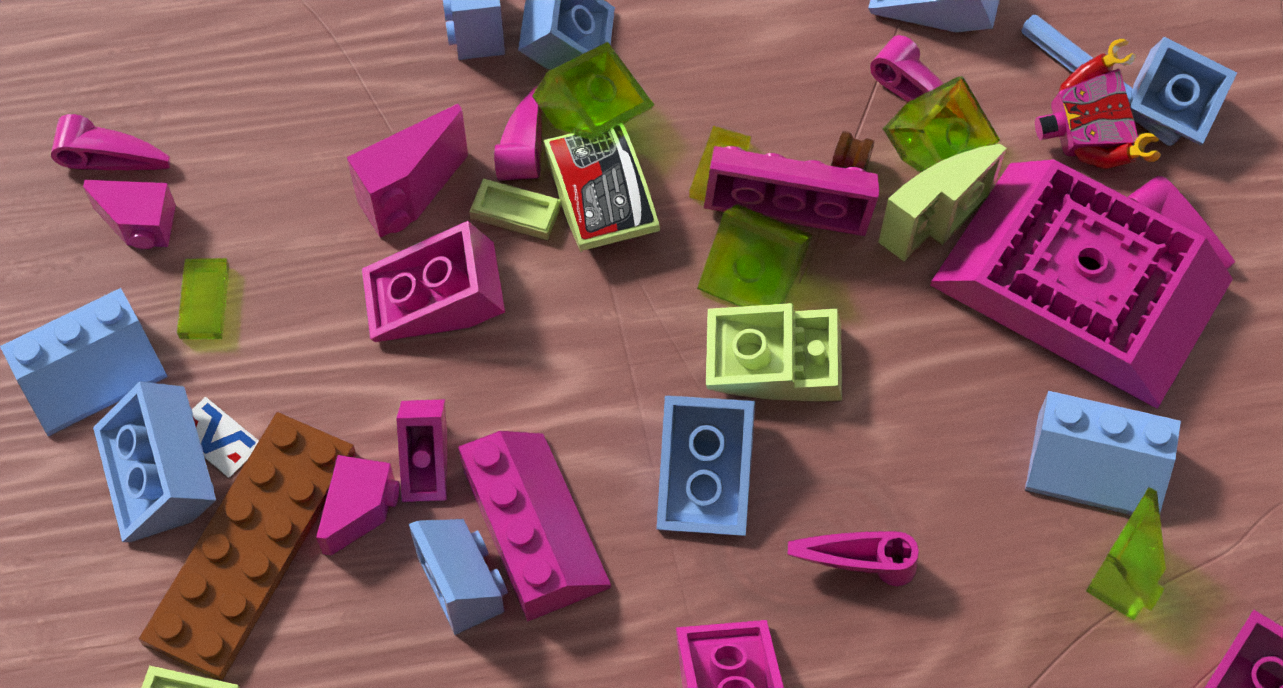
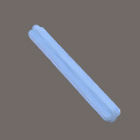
[1022,15,1181,146]

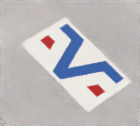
[192,397,259,478]

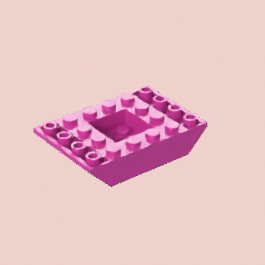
[930,159,1233,409]

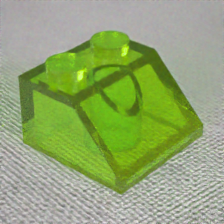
[532,42,655,140]
[697,204,813,307]

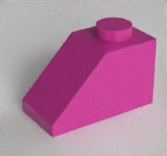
[83,180,176,249]
[396,399,447,502]
[316,455,400,556]

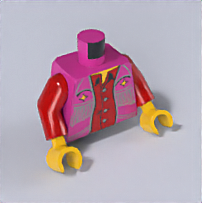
[1035,39,1161,169]

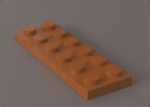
[138,412,356,681]

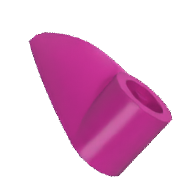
[870,35,968,131]
[494,85,543,181]
[51,114,170,170]
[1128,176,1235,269]
[788,531,919,586]

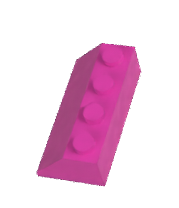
[704,146,879,236]
[458,431,611,622]

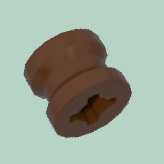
[831,131,875,171]

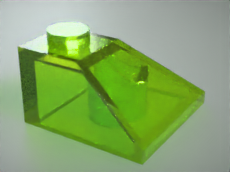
[882,76,1000,173]
[1086,487,1166,620]

